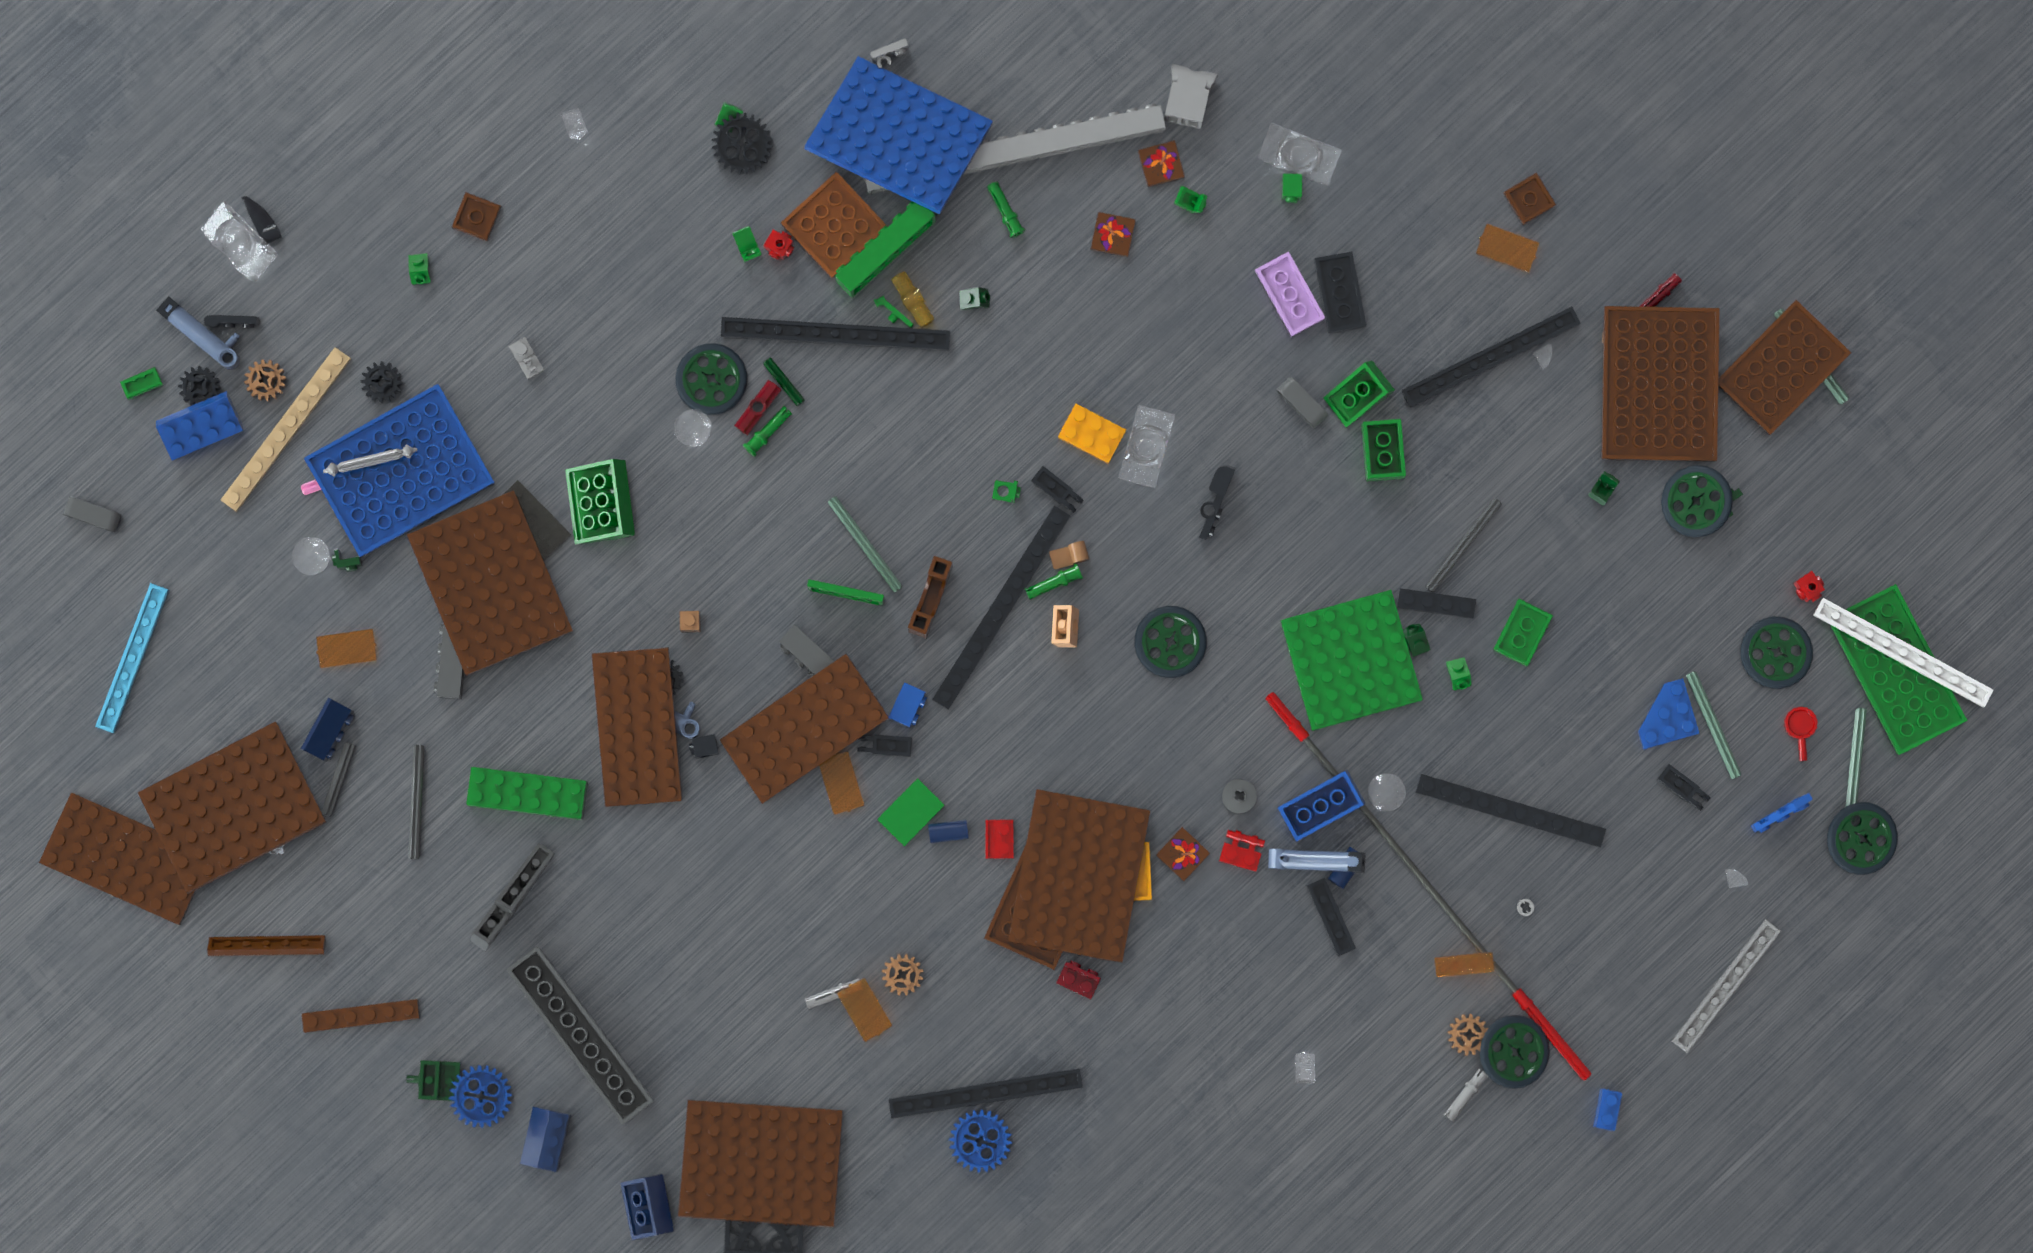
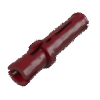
[1639,273,1682,307]

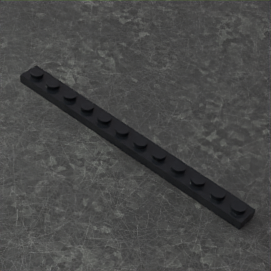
[720,317,950,351]
[932,506,1070,710]

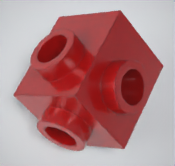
[763,229,795,260]
[1793,571,1825,602]

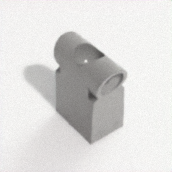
[1164,64,1218,129]

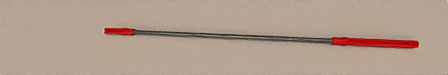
[1265,692,1591,1080]

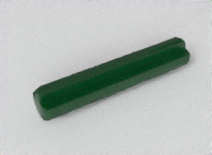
[763,358,804,406]

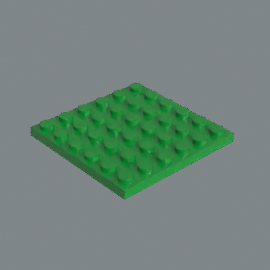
[1280,590,1423,731]

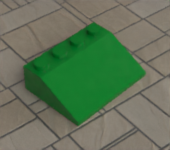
[565,459,635,545]

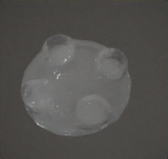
[674,409,712,447]
[292,537,330,575]
[1368,773,1406,811]

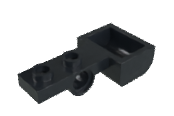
[1199,464,1236,540]

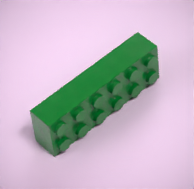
[835,201,936,298]
[466,767,588,820]

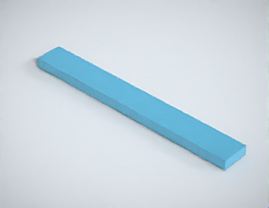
[95,583,169,733]

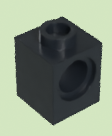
[689,734,719,759]

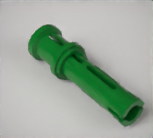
[987,181,1026,238]
[742,406,792,457]
[1025,563,1083,600]

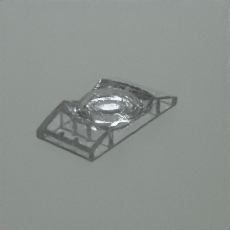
[1258,122,1342,185]
[201,201,278,282]
[1118,405,1175,488]

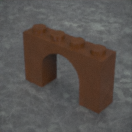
[908,556,953,639]

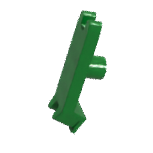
[873,296,914,328]

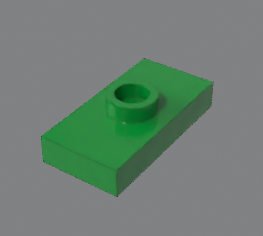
[120,367,163,400]

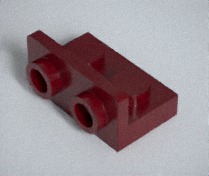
[1056,960,1101,1000]

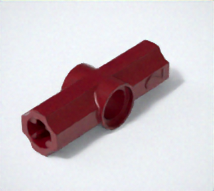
[734,380,782,436]

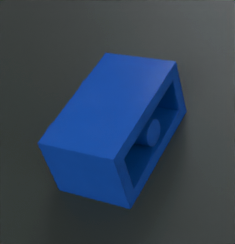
[889,682,927,728]
[1593,1089,1622,1131]

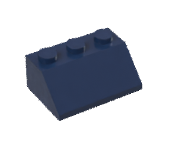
[301,698,354,762]
[520,1107,571,1172]
[620,1174,674,1240]

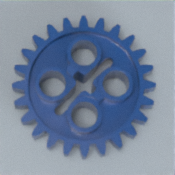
[448,1065,512,1128]
[949,1109,1012,1173]

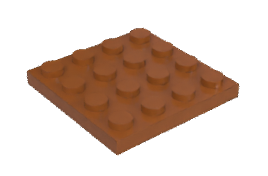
[780,172,888,279]

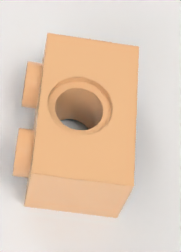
[1051,605,1079,647]

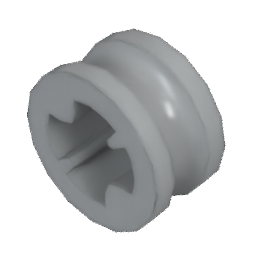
[1517,899,1534,916]

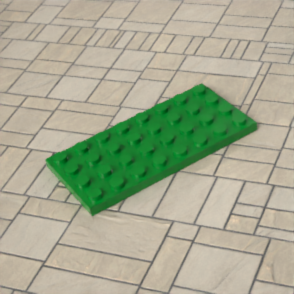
[1830,584,1967,755]

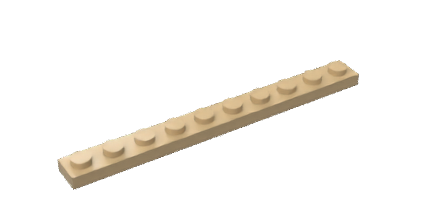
[221,347,351,512]

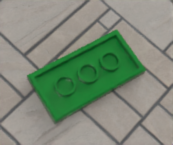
[807,579,885,606]

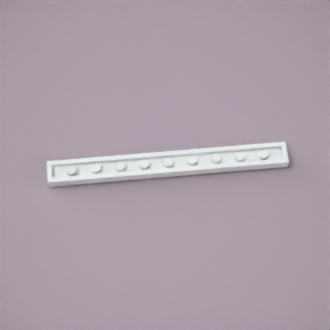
[1813,598,1993,707]

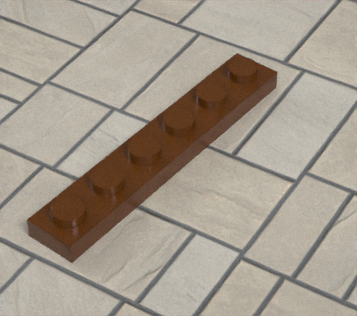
[207,935,326,956]
[302,999,420,1033]

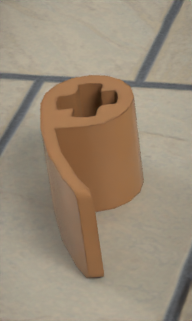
[1049,541,1089,570]

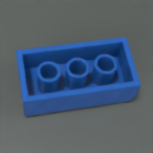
[156,391,243,461]
[1278,770,1366,841]

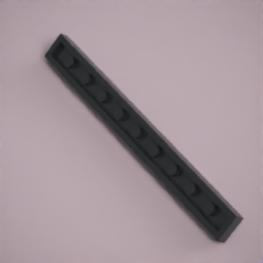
[1402,307,1581,408]
[1415,774,1606,848]
[888,1068,1083,1119]

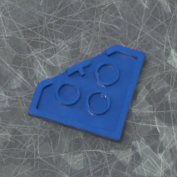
[1638,678,1700,750]
[1751,793,1813,833]

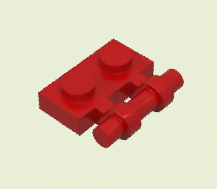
[1219,830,1265,872]

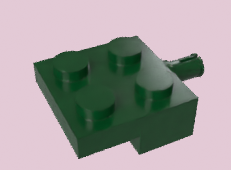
[406,1060,461,1101]

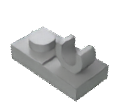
[870,39,909,68]
[508,337,545,380]

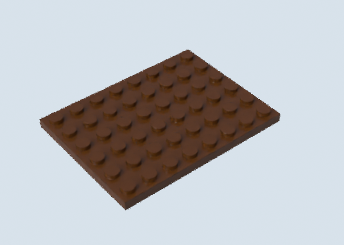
[1601,306,1720,461]
[407,490,573,676]
[137,721,326,894]
[1008,789,1150,963]
[678,1100,843,1227]

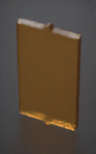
[1476,224,1539,273]
[316,629,377,668]
[819,751,864,815]
[837,977,892,1042]

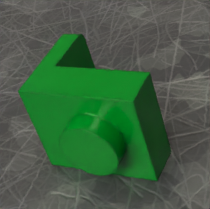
[1174,186,1208,213]
[408,253,431,285]
[1446,657,1472,690]

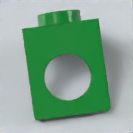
[714,102,743,133]
[732,226,762,262]
[992,480,1021,503]

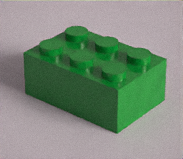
[1361,419,1406,482]

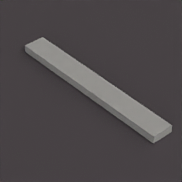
[1672,919,1781,1053]

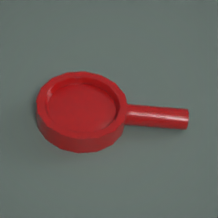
[1784,707,1818,761]

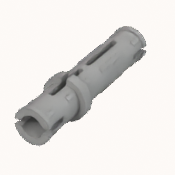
[805,978,863,1009]
[1444,1069,1489,1122]

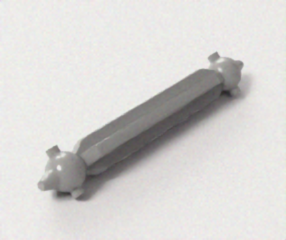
[323,445,418,476]

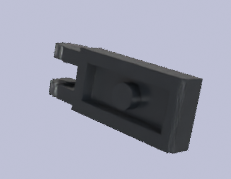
[203,315,260,328]
[1031,466,1084,513]
[857,735,912,757]
[1657,764,1711,811]

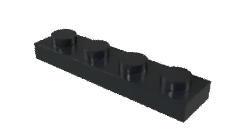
[1397,588,1476,619]
[1307,878,1356,956]

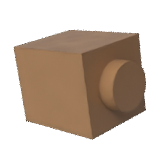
[680,611,701,633]

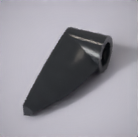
[241,196,282,246]

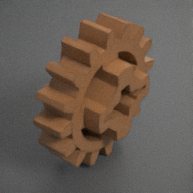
[244,359,287,401]
[882,954,923,996]
[1447,1014,1488,1056]

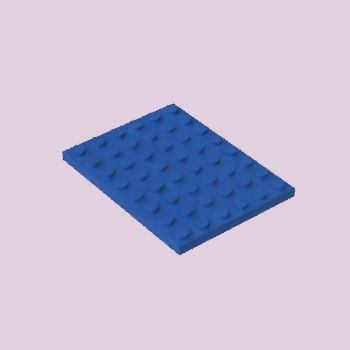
[805,56,993,214]
[304,384,494,558]

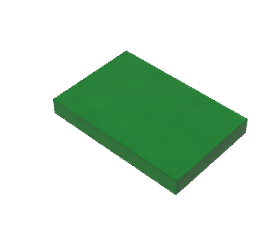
[1493,599,1553,667]
[877,778,945,847]

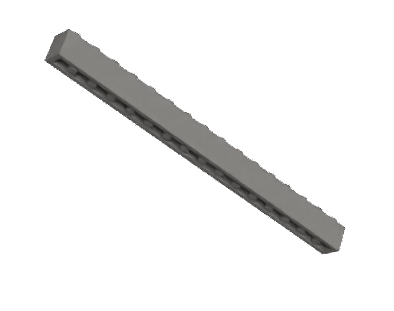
[865,104,1166,194]

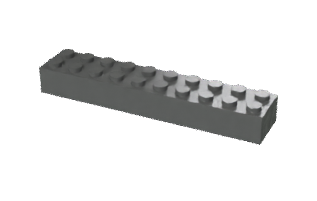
[506,946,655,1125]

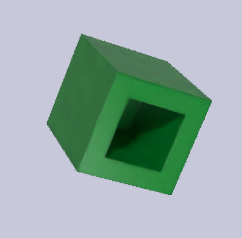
[1282,174,1302,203]

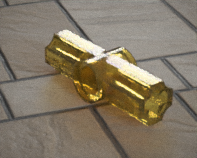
[891,271,935,328]

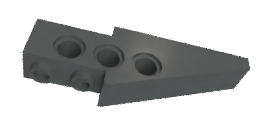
[470,843,555,951]

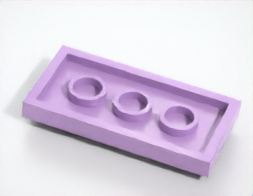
[1255,252,1325,337]

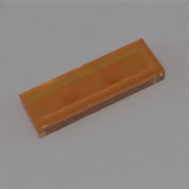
[1434,952,1495,977]

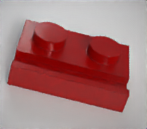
[985,820,1014,859]

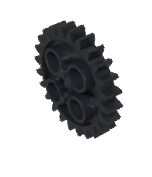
[711,113,773,175]

